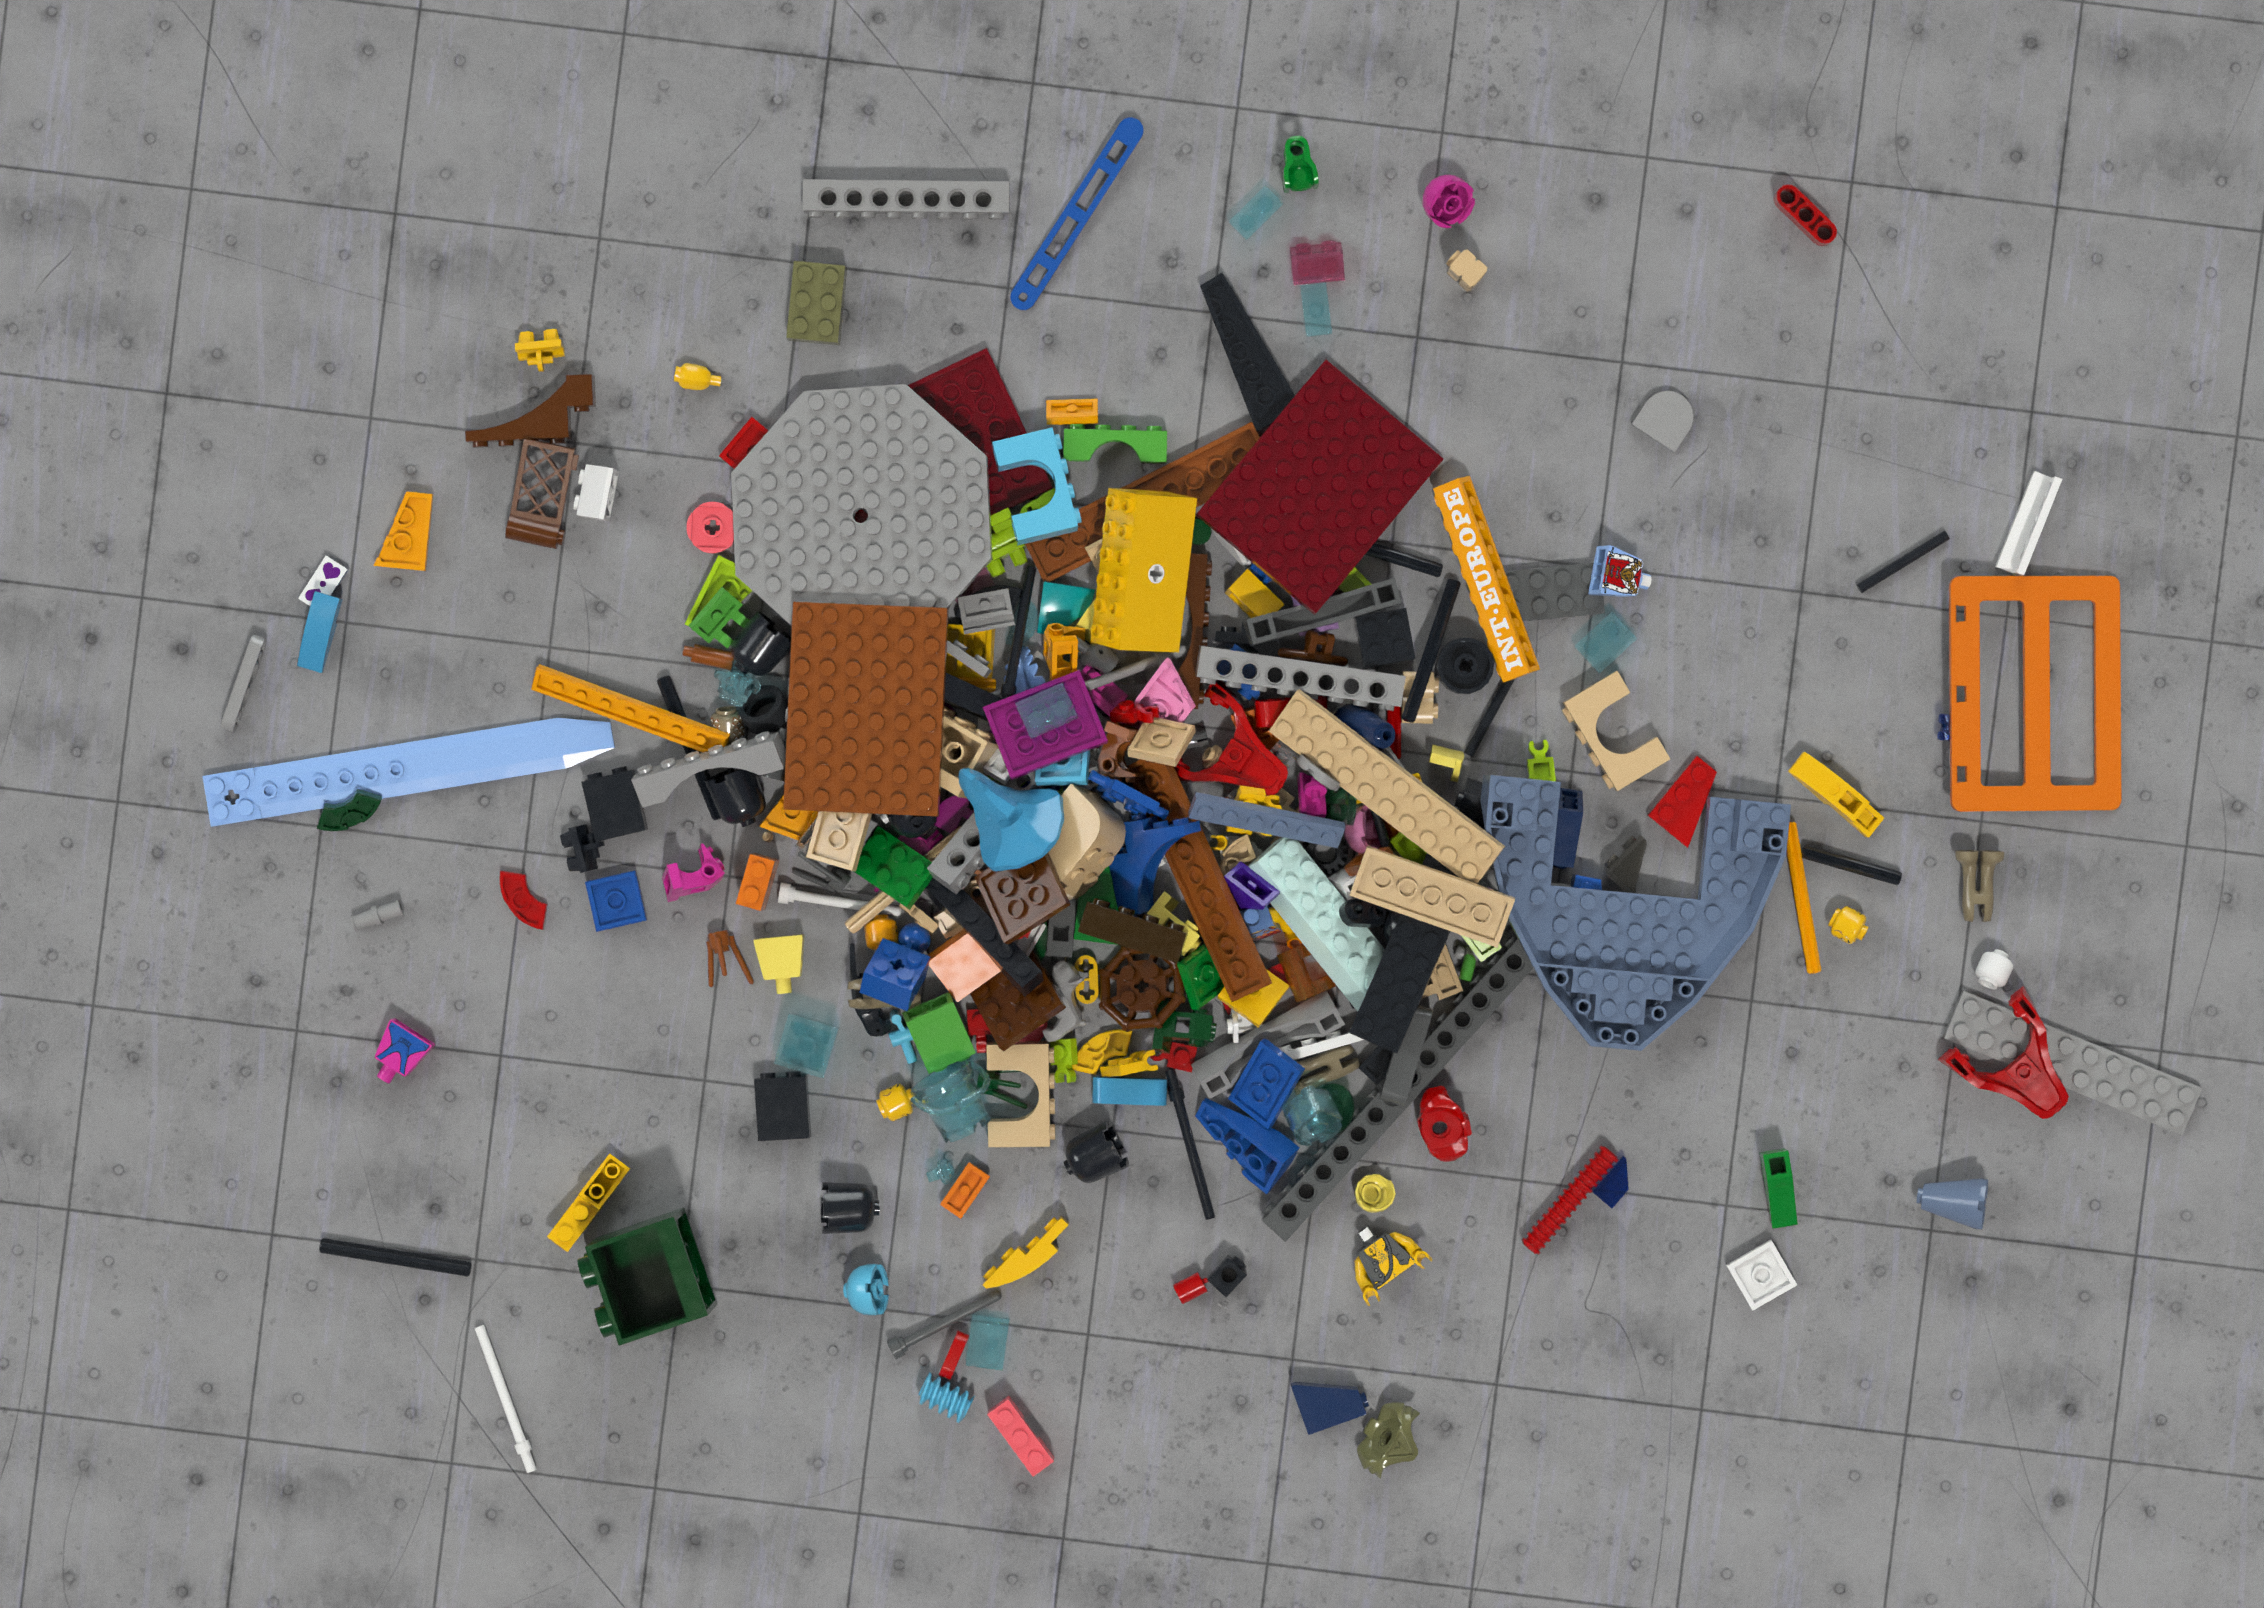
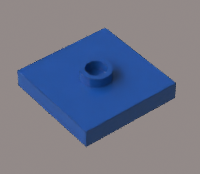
[585,870,647,932]

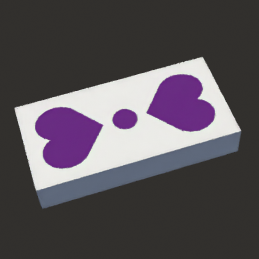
[298,555,349,606]

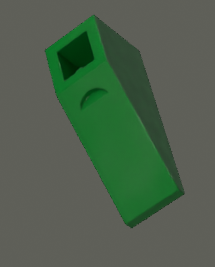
[1759,1148,1798,1229]

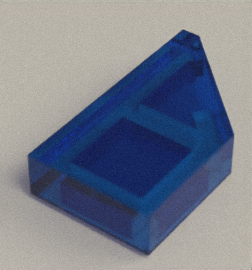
[1592,1156,1629,1209]

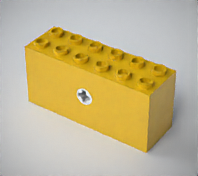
[1091,488,1197,652]

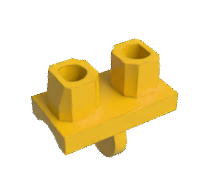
[515,329,565,372]

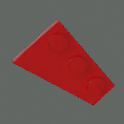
[1647,756,1717,848]

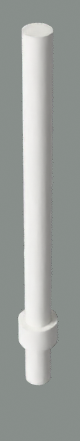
[474,1325,537,1473]

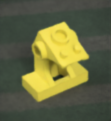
[1147,891,1202,956]

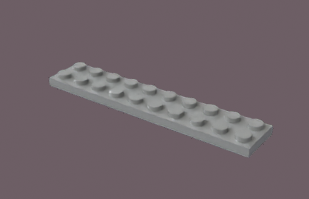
[1943,990,2202,1136]

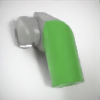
[1454,945,1476,982]

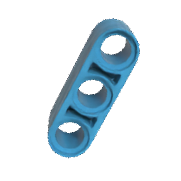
[1092,1076,1167,1106]

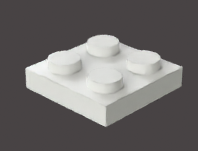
[1726,1239,1797,1311]

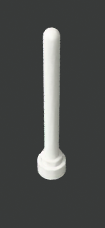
[778,883,902,916]

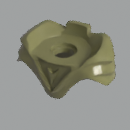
[1357,1402,1420,1479]

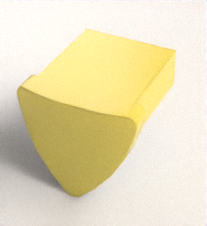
[1429,745,1464,782]

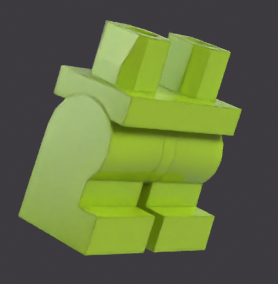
[986,508,1028,578]

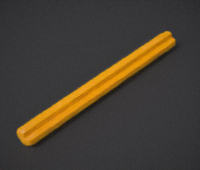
[1786,822,1821,974]

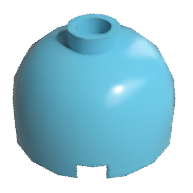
[843,1264,889,1315]

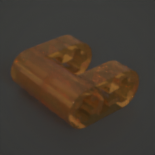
[1277,943,1337,1003]

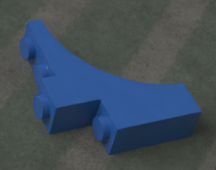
[1109,813,1201,914]

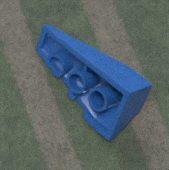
[1195,1098,1300,1194]

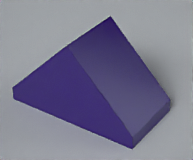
[1224,861,1280,910]

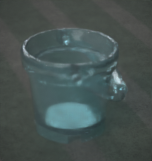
[910,1060,991,1143]

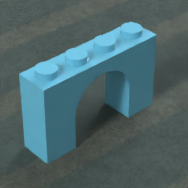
[992,427,1082,546]

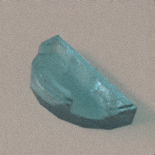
[1005,596,1039,645]

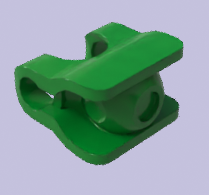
[1282,136,1319,193]

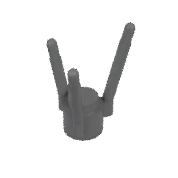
[792,851,852,894]

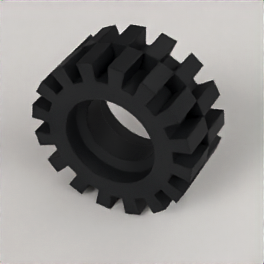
[1303,836,1348,875]

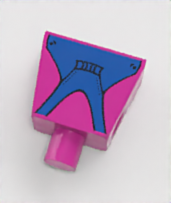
[374,1018,435,1084]

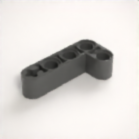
[1379,1005,1433,1106]

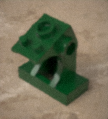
[1152,998,1217,1054]

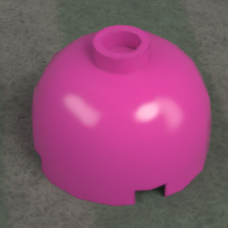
[1422,175,1475,228]

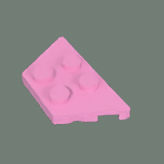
[1119,658,1196,729]

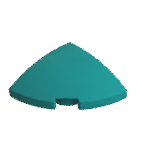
[1037,582,1095,634]

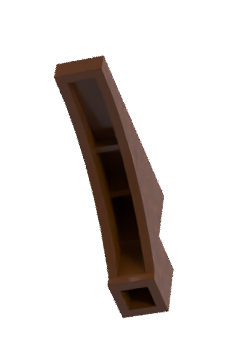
[465,374,596,448]

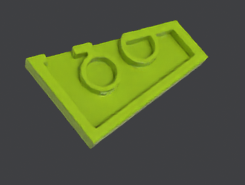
[685,555,752,626]

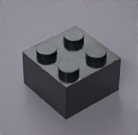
[1354,608,1416,668]

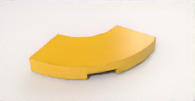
[1072,1029,1132,1075]

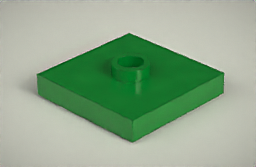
[1177,943,1224,1010]

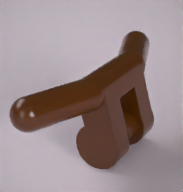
[1278,630,1348,667]

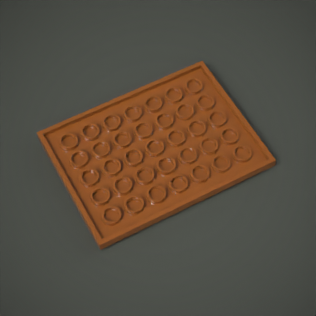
[783,602,949,817]

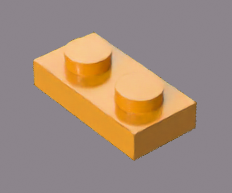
[1046,399,1098,425]

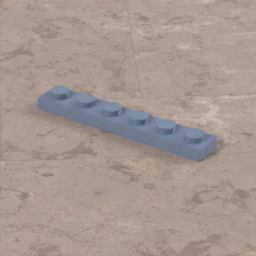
[1188,792,1345,848]

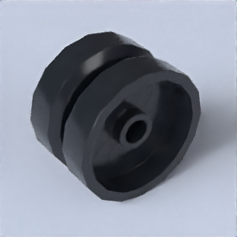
[1436,637,1494,694]

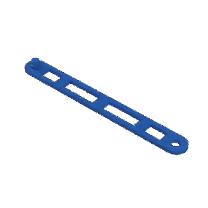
[1010,117,1144,310]

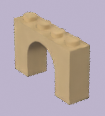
[1561,671,1670,791]
[987,1041,1055,1147]

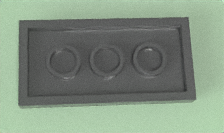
[1505,563,1605,621]

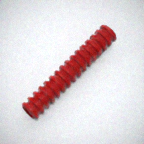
[1521,1145,1619,1255]

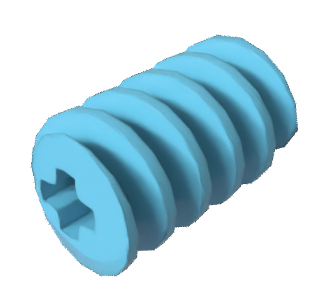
[918,1372,975,1423]

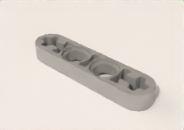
[221,634,267,733]

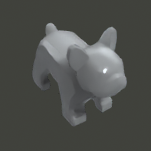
[1043,960,1089,1042]

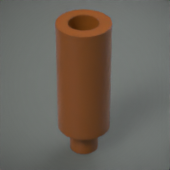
[683,644,735,670]

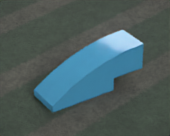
[297,591,343,673]

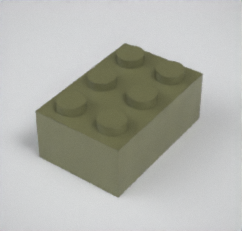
[786,261,847,345]

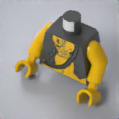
[1354,1225,1433,1306]

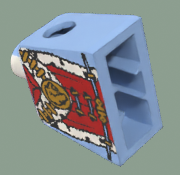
[1588,545,1652,597]

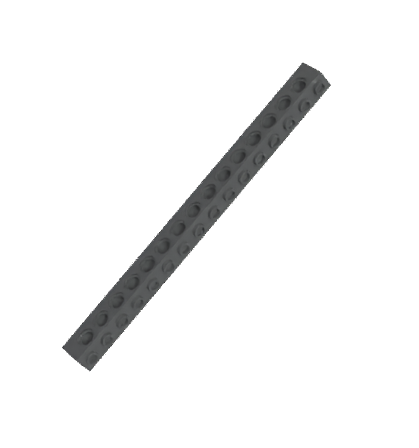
[1262,935,1533,1242]

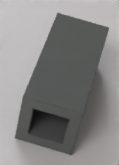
[1046,898,1077,962]

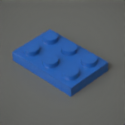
[1228,1038,1305,1129]

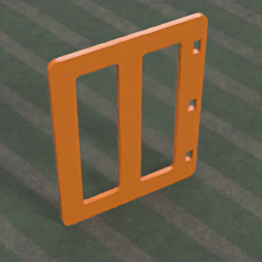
[1949,576,2122,812]

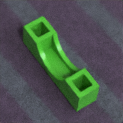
[1063,424,1167,464]

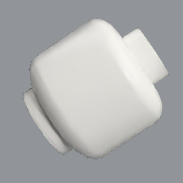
[1975,949,2013,990]

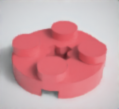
[687,502,734,554]

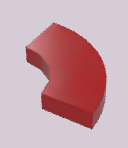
[500,871,548,930]

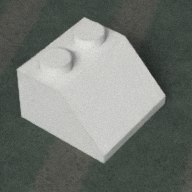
[574,464,619,522]

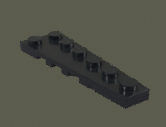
[1200,273,1295,432]

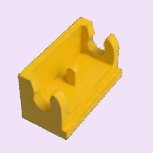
[1225,568,1284,618]

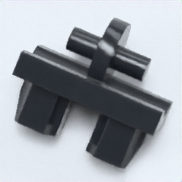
[560,824,605,873]

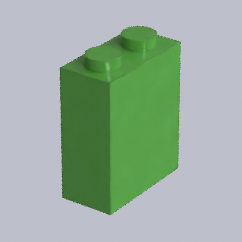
[902,992,976,1074]

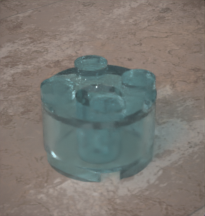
[1282,1086,1343,1146]

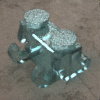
[714,670,761,707]

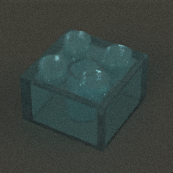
[774,1013,840,1078]

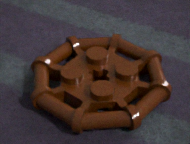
[1098,946,1186,1032]

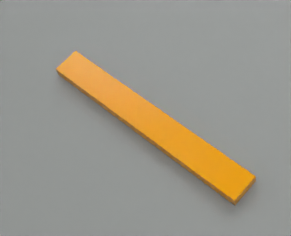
[531,664,730,753]

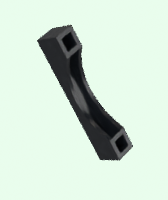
[923,878,1044,997]

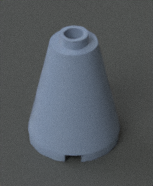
[1917,1178,1988,1230]

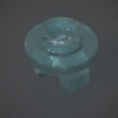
[926,1159,954,1185]

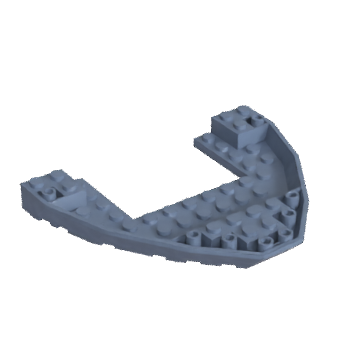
[1481,774,1791,1051]

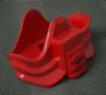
[1417,1086,1472,1162]

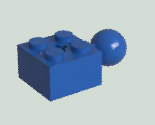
[860,922,931,1011]

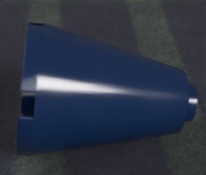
[1334,704,1395,749]

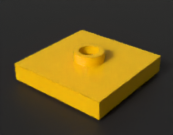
[1217,969,1289,1028]

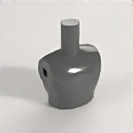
[1077,637,1119,673]

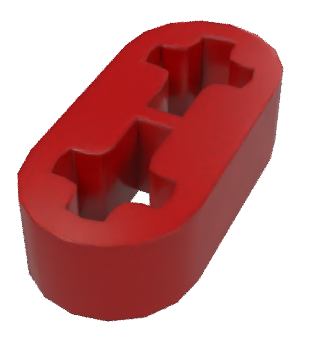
[939,1330,969,1380]

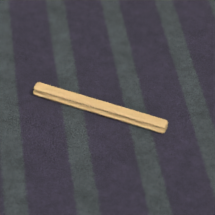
[845,826,962,934]

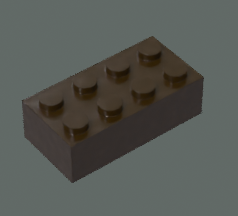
[1078,898,1188,963]

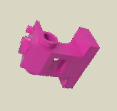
[662,843,725,902]

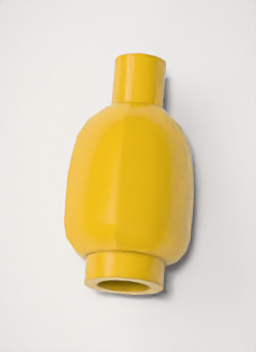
[674,363,721,390]

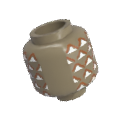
[710,706,745,746]

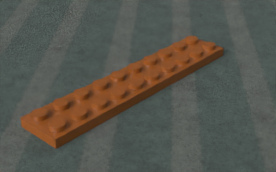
[1025,422,1260,582]
[1127,759,1272,1002]

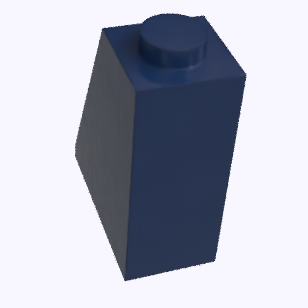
[1553,788,1583,869]
[1290,1382,1369,1435]

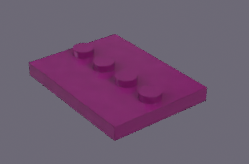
[983,670,1108,780]

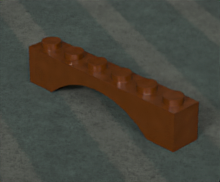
[1178,553,1212,709]

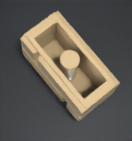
[1446,249,1488,292]

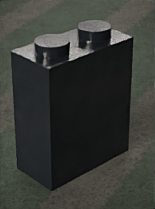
[581,766,648,842]
[754,1071,811,1141]

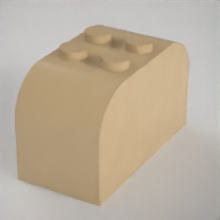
[1048,784,1126,900]

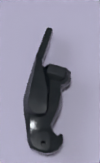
[850,943,891,1037]

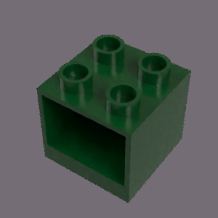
[577,1207,717,1346]

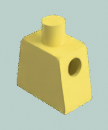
[754,934,804,994]

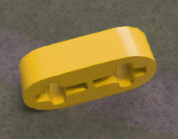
[1075,955,1099,1004]

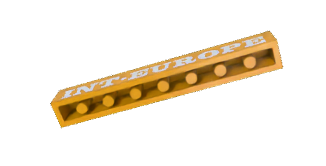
[1433,476,1540,683]

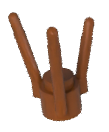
[706,930,754,987]

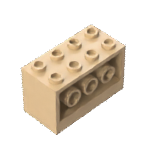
[941,706,999,798]

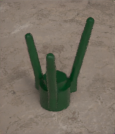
[977,1069,1028,1109]

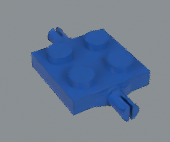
[1088,770,1169,820]

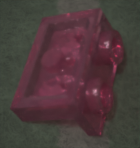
[1290,240,1345,285]

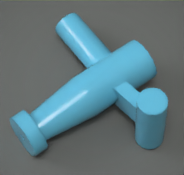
[888,1010,917,1064]

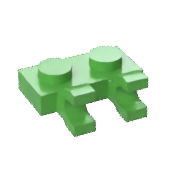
[688,587,749,649]

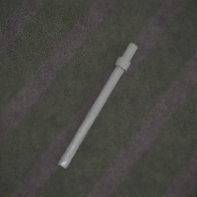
[1084,645,1187,691]

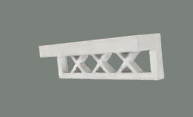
[1995,471,2062,576]

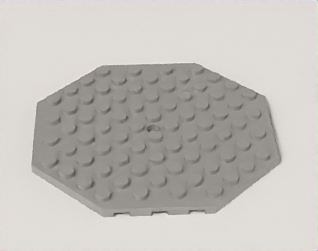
[731,384,993,626]

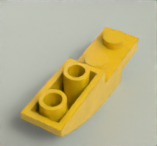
[1788,752,1884,838]
[547,1153,630,1253]
[983,1216,1069,1289]

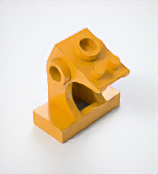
[1043,623,1086,681]

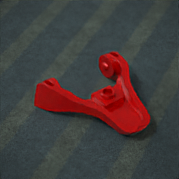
[1174,680,1288,796]
[1938,986,2069,1119]

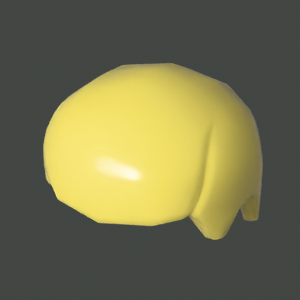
[1354,1174,1396,1213]

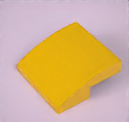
[946,624,995,678]

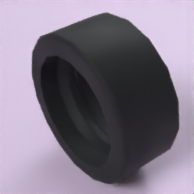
[739,685,788,734]

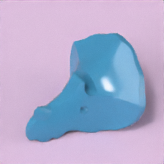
[958,768,1064,872]

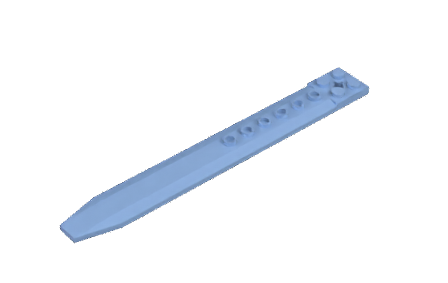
[202,718,615,827]

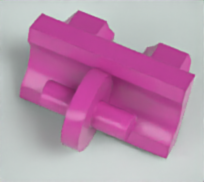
[1297,772,1327,818]

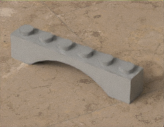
[631,731,786,808]
[1191,990,1345,1099]

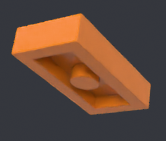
[940,1161,990,1219]

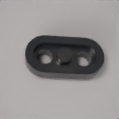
[1339,899,1388,928]

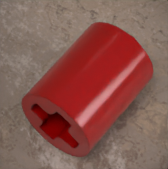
[1173,1272,1209,1304]

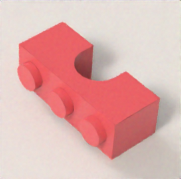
[987,1396,1055,1477]

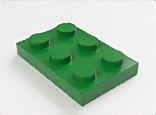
[853,826,933,910]

